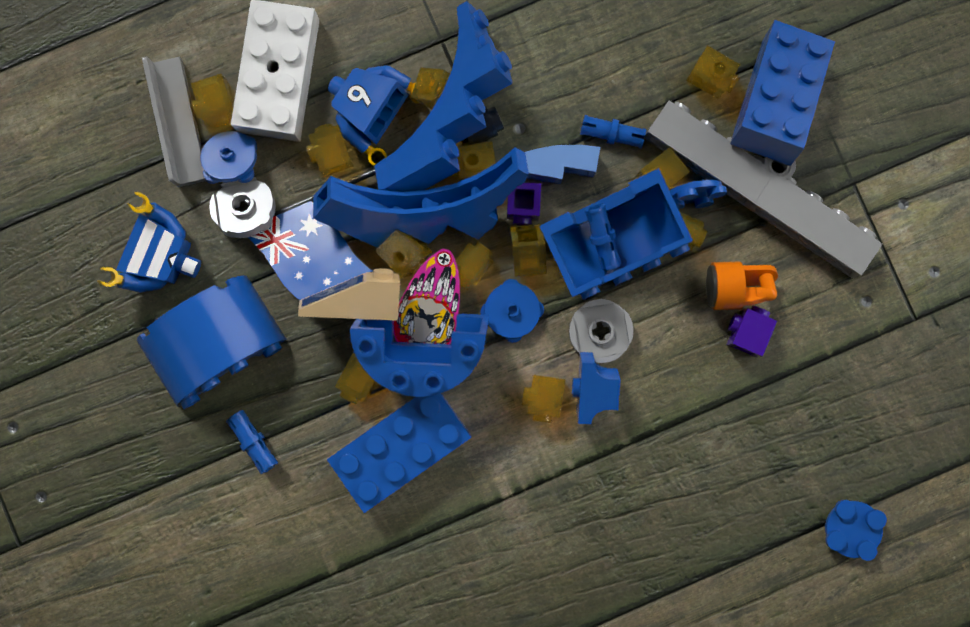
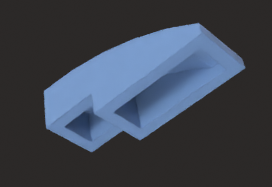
[525,145,600,184]

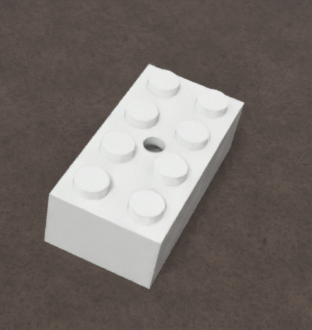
[231,0,320,142]

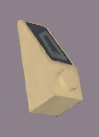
[298,269,400,321]

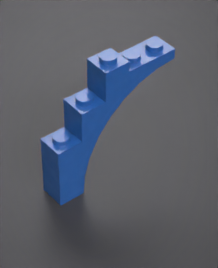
[374,1,513,191]
[313,147,529,248]

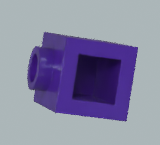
[506,183,541,226]
[726,306,777,357]

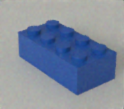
[730,20,835,166]
[327,393,472,513]

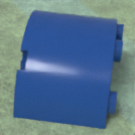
[539,168,693,300]
[137,275,287,409]
[350,314,489,397]

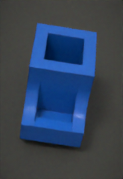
[572,352,621,424]

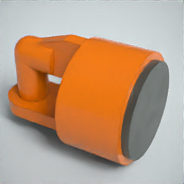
[706,261,778,310]

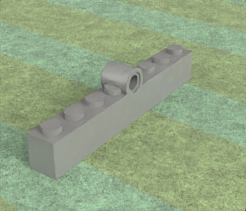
[644,100,883,278]

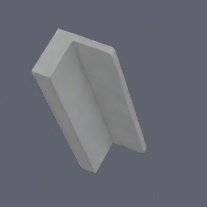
[142,57,206,187]

